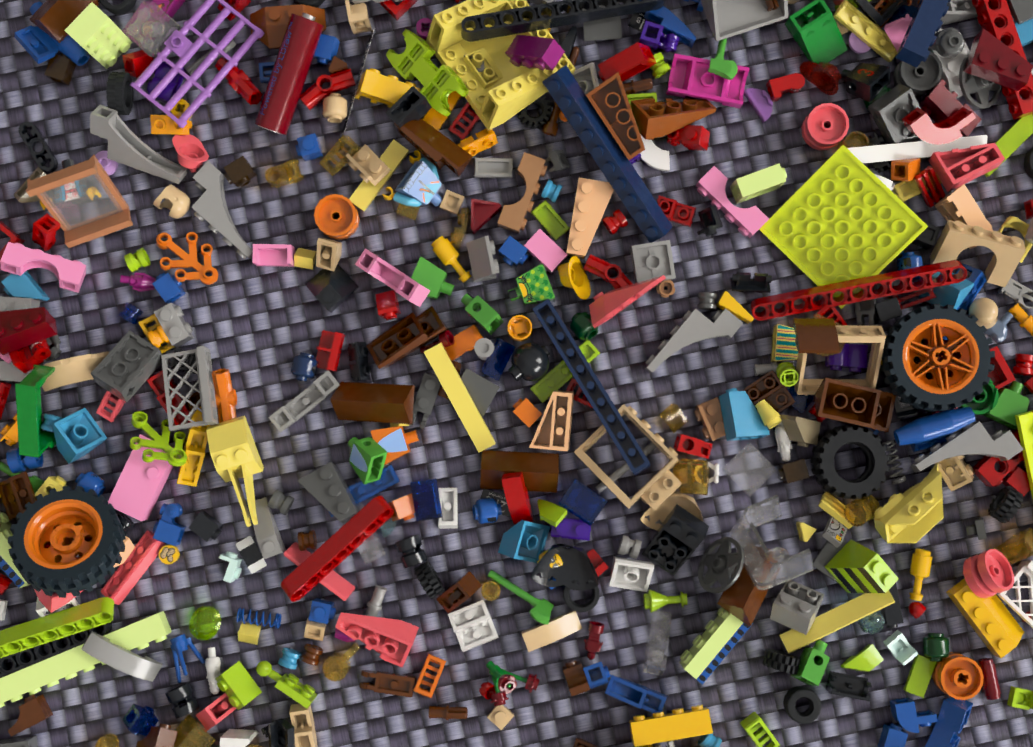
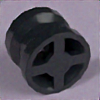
[117,513,135,536]

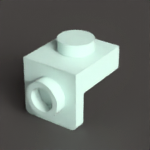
[219,551,242,583]
[883,630,918,665]

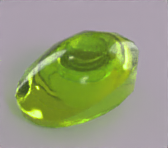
[189,606,221,640]

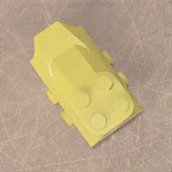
[874,463,944,543]

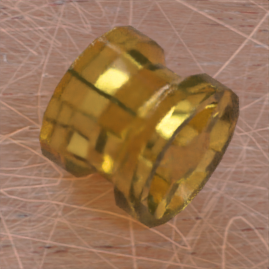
[481,580,501,601]
[95,733,119,747]

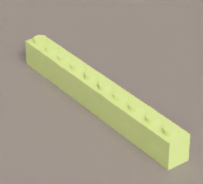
[0,611,172,708]

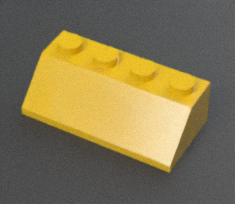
[946,578,1024,658]
[629,705,713,747]

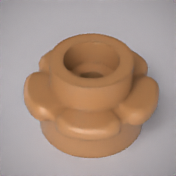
[656,280,675,298]

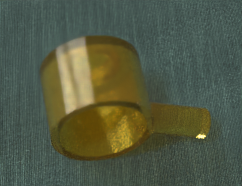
[323,643,360,681]

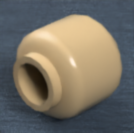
[322,93,348,123]

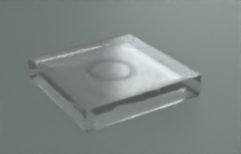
[722,442,777,497]

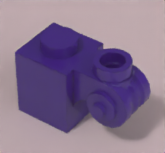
[639,21,680,53]

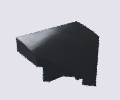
[261,718,295,747]

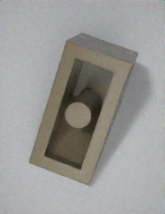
[781,415,821,448]

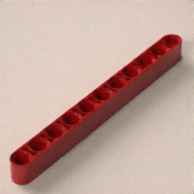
[750,260,967,321]

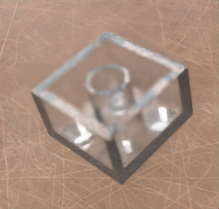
[122,1,182,57]

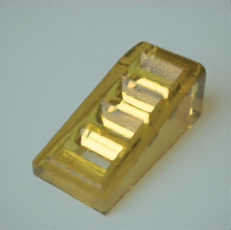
[320,135,361,176]

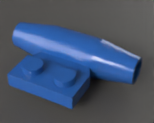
[15,2,89,66]
[893,407,975,452]

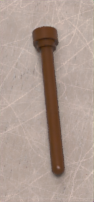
[542,47,580,137]

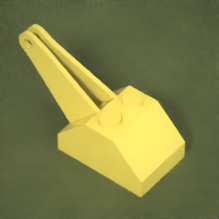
[206,415,264,527]

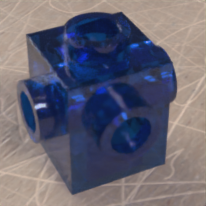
[122,704,159,736]

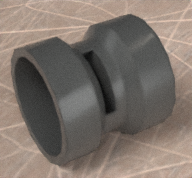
[268,489,294,515]

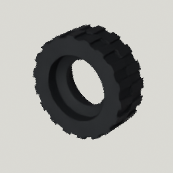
[106,72,134,115]

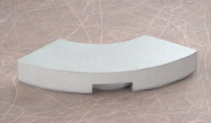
[640,134,670,171]

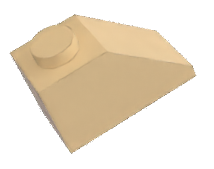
[316,238,342,272]

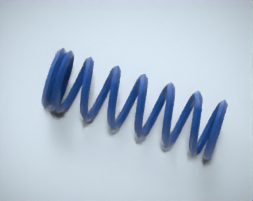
[236,607,282,629]

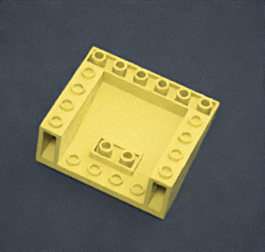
[426,0,575,131]

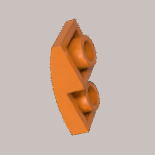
[444,325,483,361]

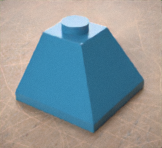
[52,408,107,464]
[498,520,550,563]

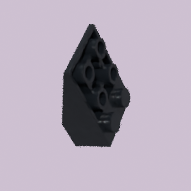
[642,504,709,576]

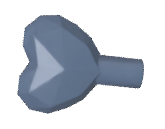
[984,312,1013,342]

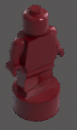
[420,330,455,354]
[584,621,604,660]

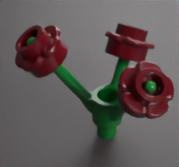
[486,661,540,706]

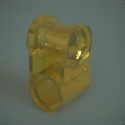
[265,159,304,188]

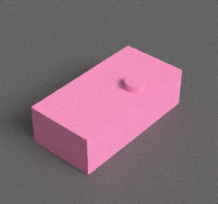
[108,434,175,521]

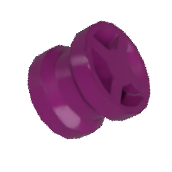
[416,18,432,41]

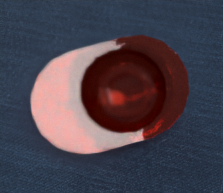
[799,61,842,95]

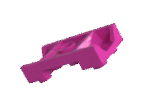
[666,53,750,108]

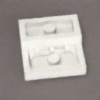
[448,600,499,652]

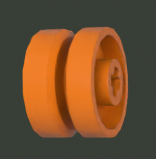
[314,194,360,240]
[932,652,984,700]

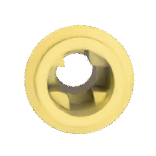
[755,399,782,429]

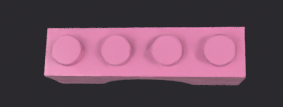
[696,166,769,238]
[0,242,86,293]
[355,248,430,307]

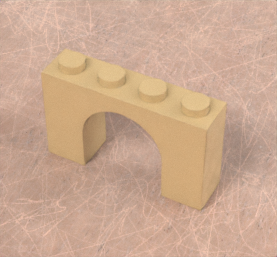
[930,220,1026,287]

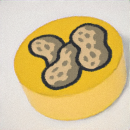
[159,544,180,564]

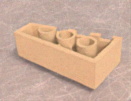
[566,177,614,259]

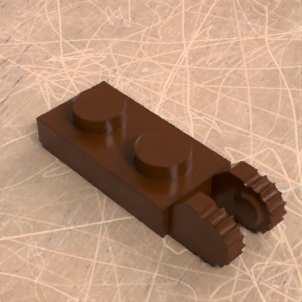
[359,670,415,697]

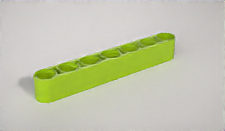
[0,597,114,658]

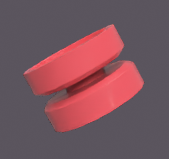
[801,103,849,151]
[963,549,1014,598]

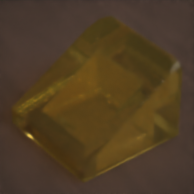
[396,203,420,220]
[660,403,688,433]

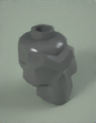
[931,27,965,58]

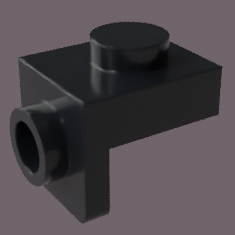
[697,205,723,237]

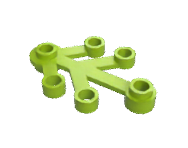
[129,411,187,467]

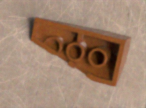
[631,98,716,140]

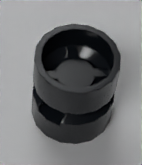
[395,534,428,568]
[165,682,200,719]

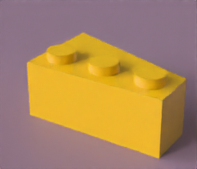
[355,68,421,108]

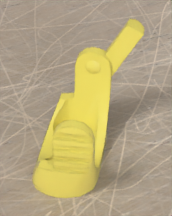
[998,216,1033,263]

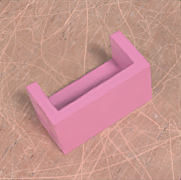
[524,229,568,274]
[252,244,295,267]

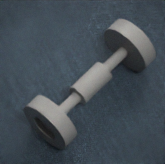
[474,338,495,361]

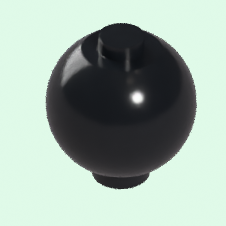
[508,343,550,381]

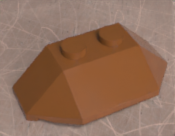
[250,4,326,49]

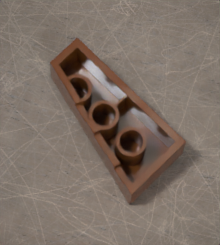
[586,72,645,160]

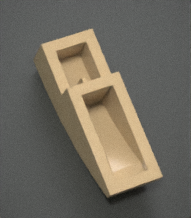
[522,611,582,652]
[289,703,318,747]

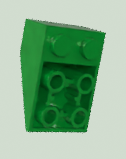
[785,0,848,70]

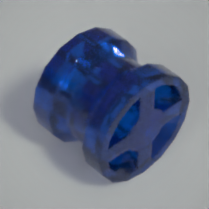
[118,302,143,325]

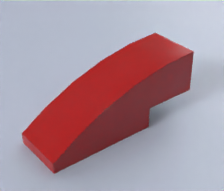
[147,370,190,425]
[501,471,534,525]

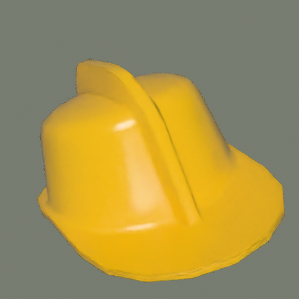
[557,256,591,300]

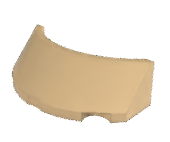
[42,352,109,392]

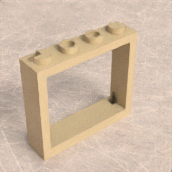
[794,325,886,396]
[574,404,679,509]

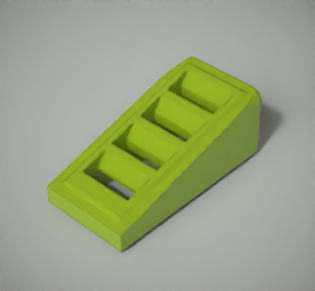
[740,712,780,747]

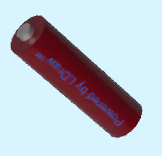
[255,13,324,135]

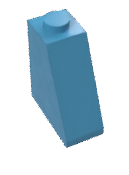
[719,388,770,441]

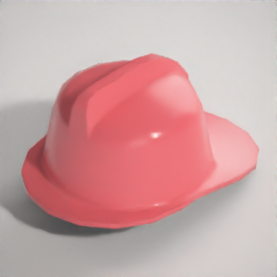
[172,134,209,173]

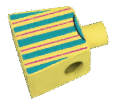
[771,324,798,362]

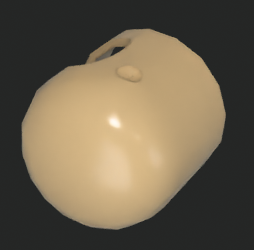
[153,184,191,219]
[969,298,998,329]

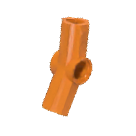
[212,368,237,423]

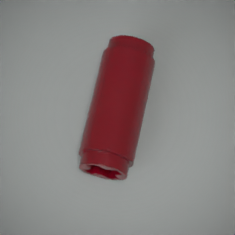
[978,658,1001,700]

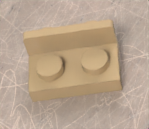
[345,144,391,186]
[935,455,975,491]
[641,470,682,510]

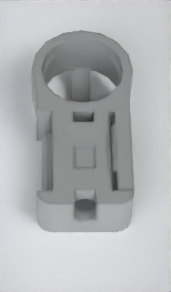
[998,278,1033,309]

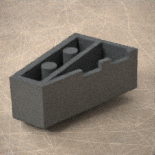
[297,462,360,524]

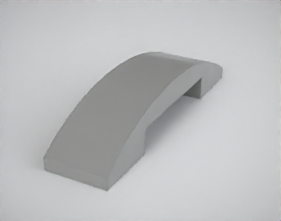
[268,370,340,433]
[82,631,163,682]

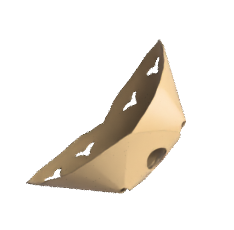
[640,492,703,530]

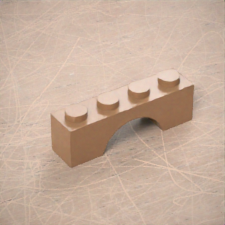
[497,152,548,234]

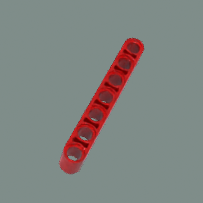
[281,496,394,602]

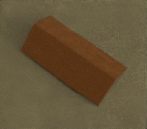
[30,0,99,43]
[394,119,473,177]
[367,306,449,369]
[814,378,896,432]
[330,382,415,424]
[480,450,559,492]
[717,544,780,627]

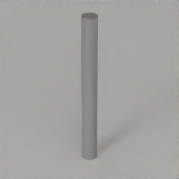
[595,442,657,493]

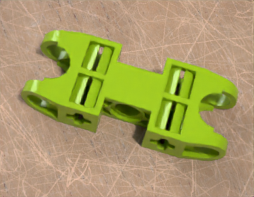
[386,29,468,117]

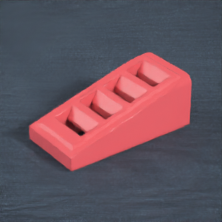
[96,391,125,423]

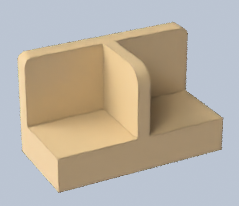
[345,0,372,34]

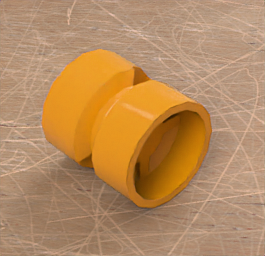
[507,315,532,342]

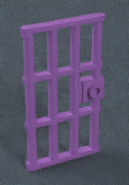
[130,0,265,128]

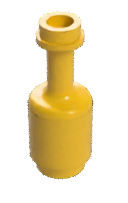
[431,236,472,283]
[909,548,932,601]

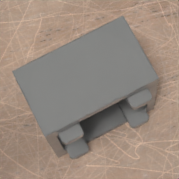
[629,240,676,283]

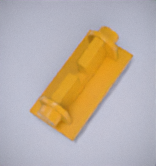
[150,115,192,135]
[457,128,498,156]
[0,413,18,446]

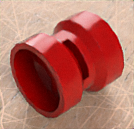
[602,209,628,235]
[1013,354,1033,376]

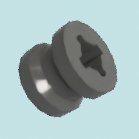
[697,292,717,310]

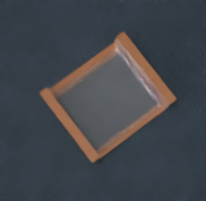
[26,155,133,248]

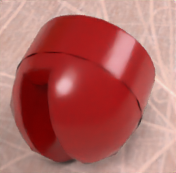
[909,602,926,619]
[479,682,496,700]

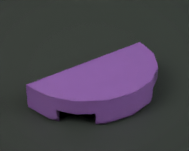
[744,88,773,123]

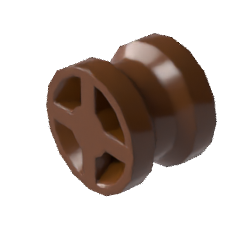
[298,530,317,551]
[300,643,323,666]

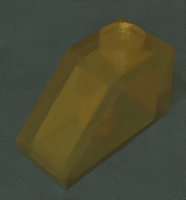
[995,527,1033,565]

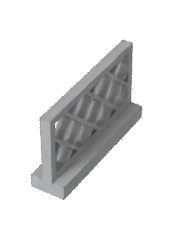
[161,346,219,431]

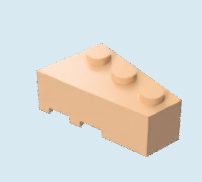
[934,184,993,249]
[529,390,574,451]

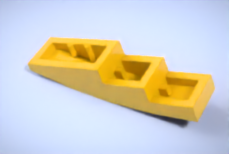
[177,406,210,487]

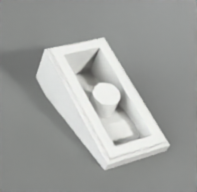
[438,488,458,529]

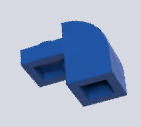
[890,697,938,733]

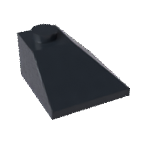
[306,264,359,313]

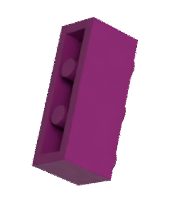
[505,35,565,70]

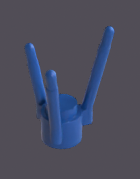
[170,634,205,683]

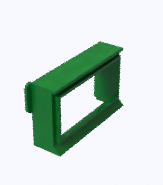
[15,364,56,458]

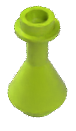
[643,589,688,613]

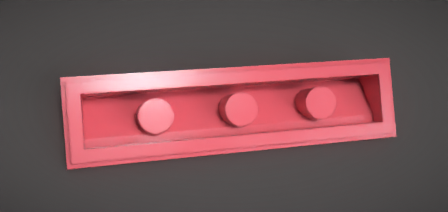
[100,530,166,605]
[284,542,355,601]

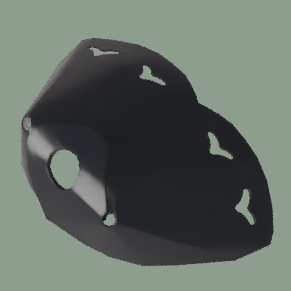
[530,544,599,590]

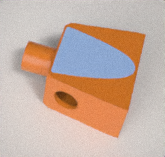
[370,426,419,465]

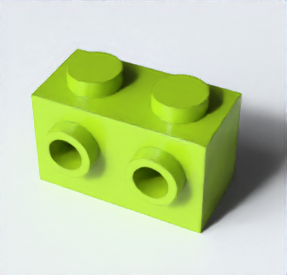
[216,661,262,710]

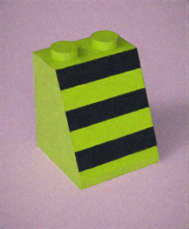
[825,539,899,593]

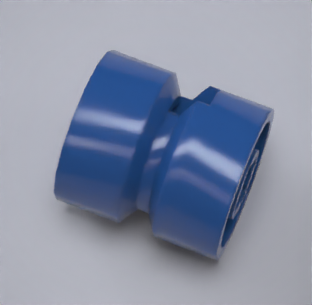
[6,447,44,474]

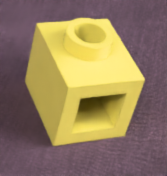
[35,476,67,497]

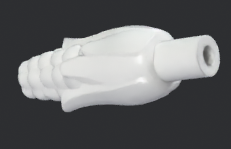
[775,416,793,462]
[205,647,221,695]

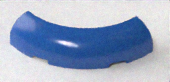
[925,698,973,747]

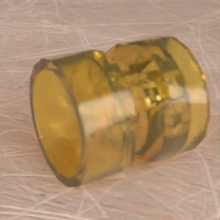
[838,131,869,149]
[844,495,880,527]

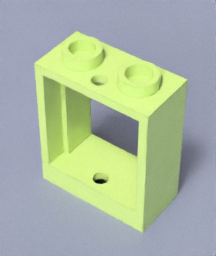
[730,163,787,204]

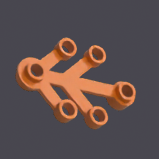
[156,232,218,285]

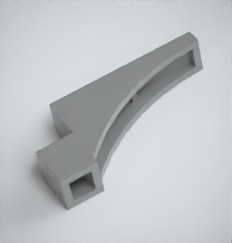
[90,105,187,184]
[191,161,253,260]
[645,308,743,373]
[911,421,1024,472]

